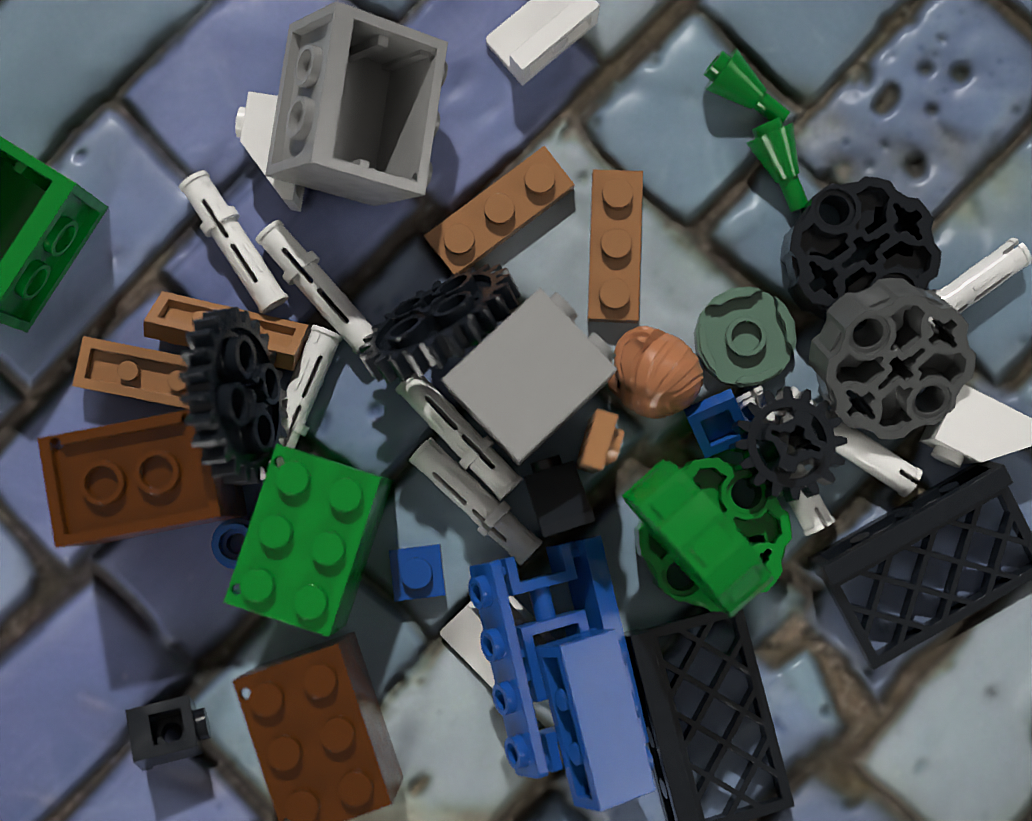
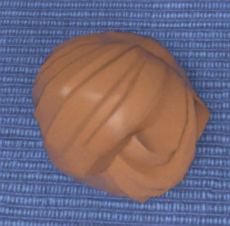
[608,326,704,419]

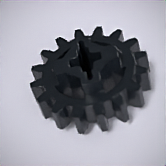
[729,386,848,502]

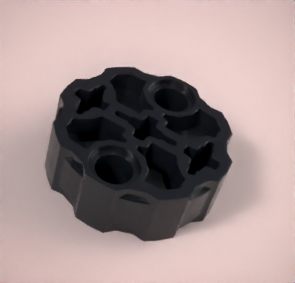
[780,176,941,332]

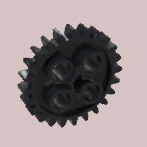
[359,264,521,384]
[179,307,288,486]

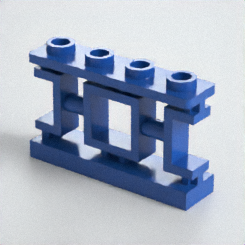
[468,535,649,779]

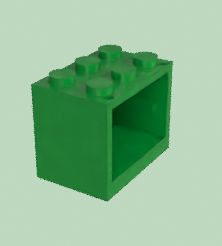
[0,136,109,333]
[223,444,394,637]

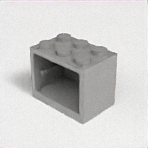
[265,1,448,206]
[442,288,617,467]

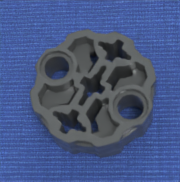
[809,278,976,439]

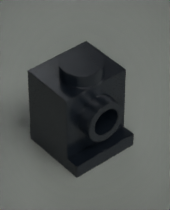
[125,695,211,771]

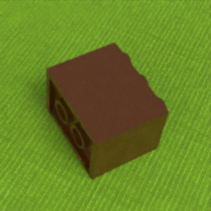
[37,409,247,548]
[232,632,404,821]

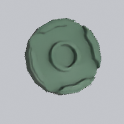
[694,286,797,388]

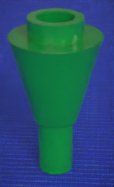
[703,48,790,123]
[746,117,808,213]

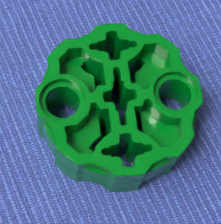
[634,458,792,612]
[622,459,774,618]

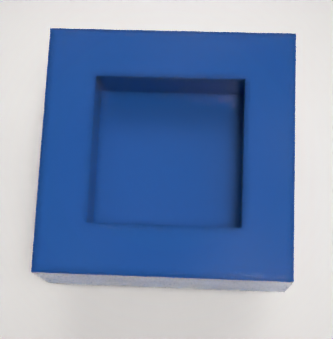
[684,388,745,458]
[389,544,446,602]

